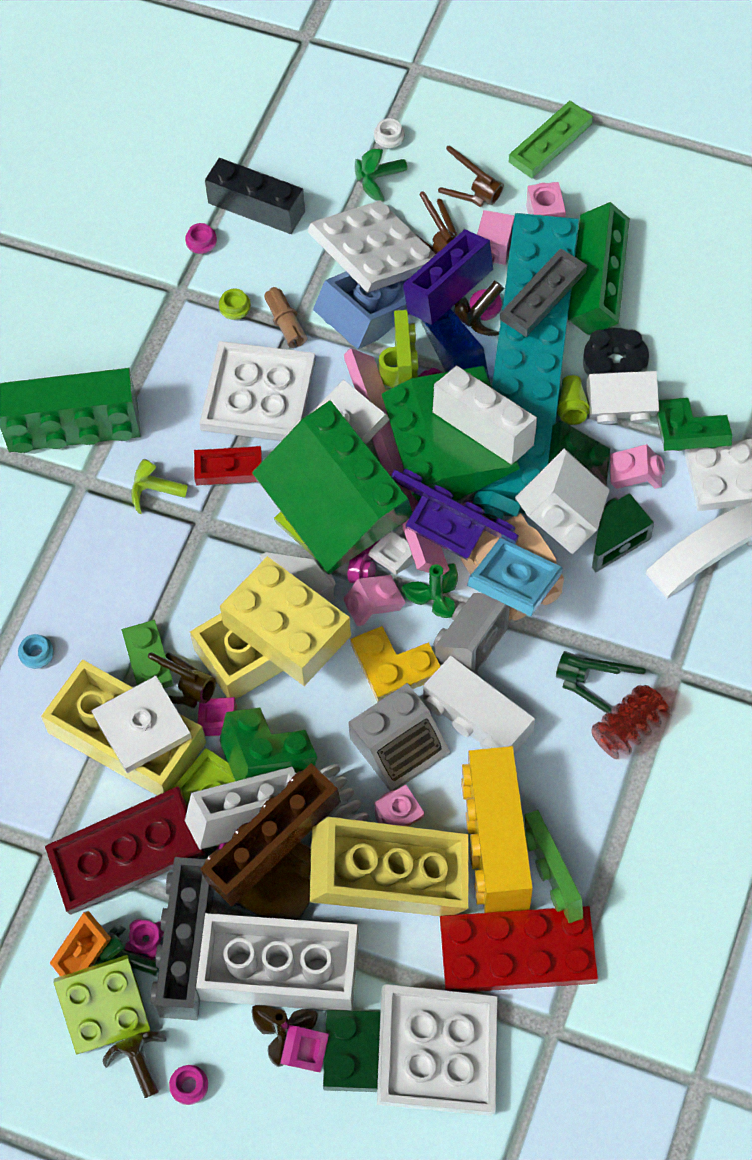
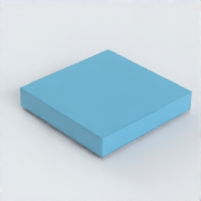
[467,538,563,617]

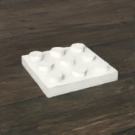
[308,200,436,293]
[199,341,316,441]
[377,984,497,1116]

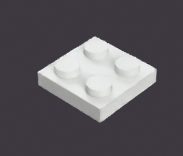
[684,439,752,512]

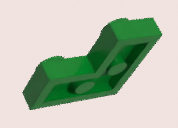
[656,397,732,451]

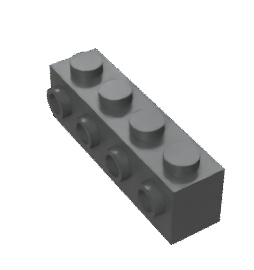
[150,857,214,1021]

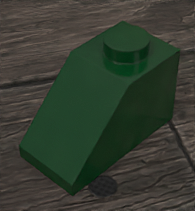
[592,493,654,573]

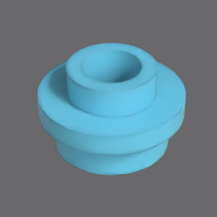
[18,634,54,669]

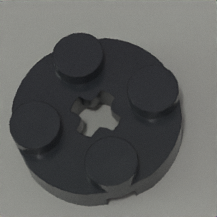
[583,328,649,376]

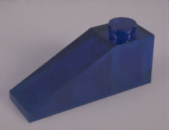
[420,308,489,377]

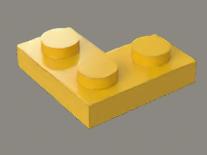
[350,626,440,702]

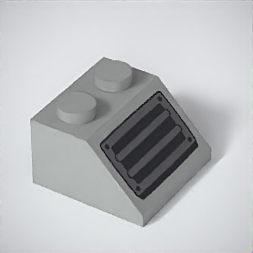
[348,683,450,791]

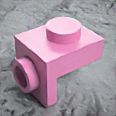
[610,444,665,489]
[344,575,406,626]
[374,785,424,827]

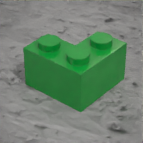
[219,707,318,781]

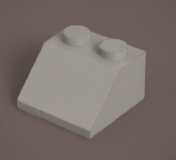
[433,593,510,674]

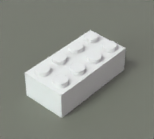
[196,913,359,1011]

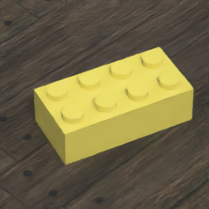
[41,659,206,795]
[310,817,468,916]

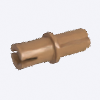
[264,287,307,348]

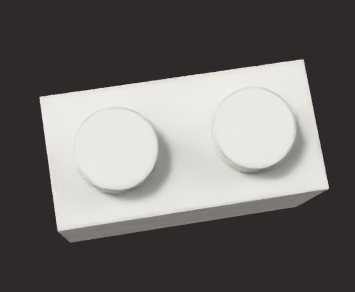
[586,371,659,424]

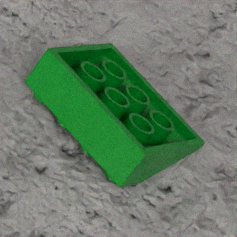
[382,366,520,502]
[252,400,413,575]

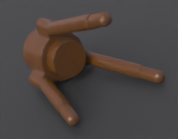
[438,145,504,207]
[414,191,458,254]

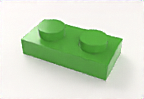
[121,620,174,689]

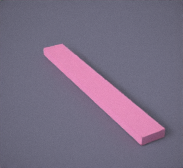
[344,348,449,575]

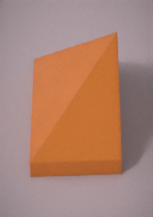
[50,911,112,976]

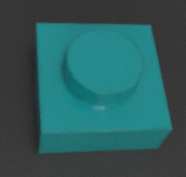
[472,491,521,520]

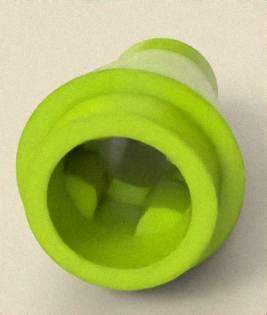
[557,375,590,425]

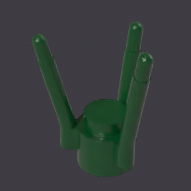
[556,651,646,719]

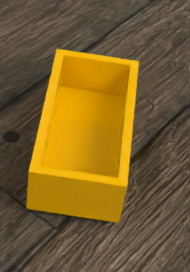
[461,746,533,913]

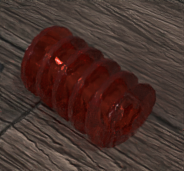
[591,685,672,759]

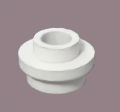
[374,118,405,148]

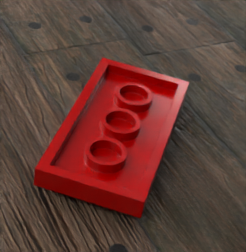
[440,906,598,993]

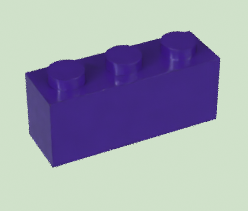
[403,229,493,325]

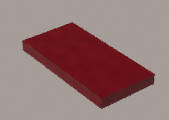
[45,786,206,915]

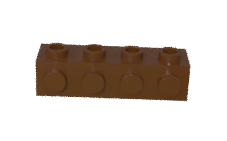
[200,763,341,907]

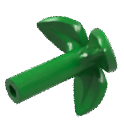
[354,148,407,202]
[402,563,458,618]

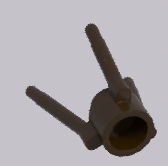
[148,652,216,709]

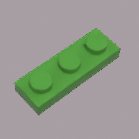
[508,100,593,179]
[524,810,583,923]

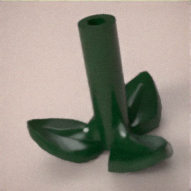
[96,924,158,976]

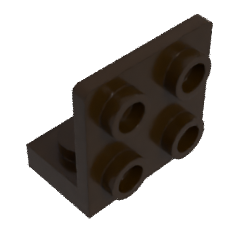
[236,842,311,920]

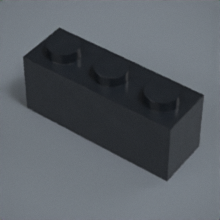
[205,157,305,235]

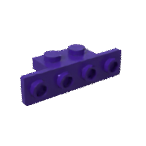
[391,469,519,561]

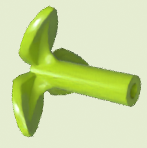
[131,459,188,514]

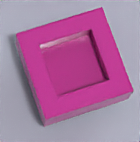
[197,697,237,736]
[280,1025,329,1073]

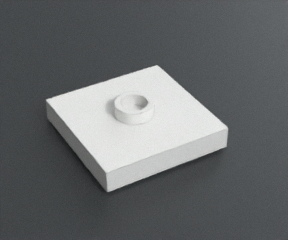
[311,379,390,444]
[91,676,192,773]

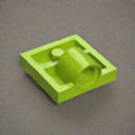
[379,310,418,388]
[53,955,150,1055]

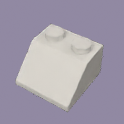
[515,449,609,554]

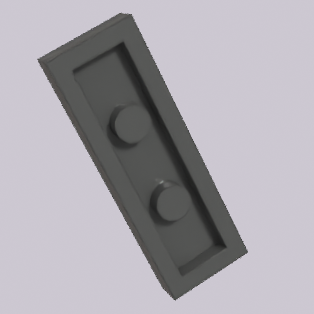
[500,248,587,337]

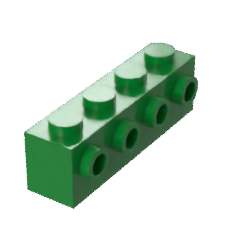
[568,202,630,335]

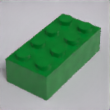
[0,368,141,453]

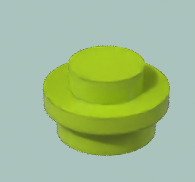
[218,288,251,320]

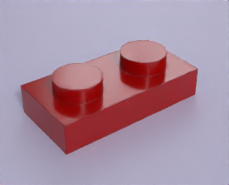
[194,446,262,486]

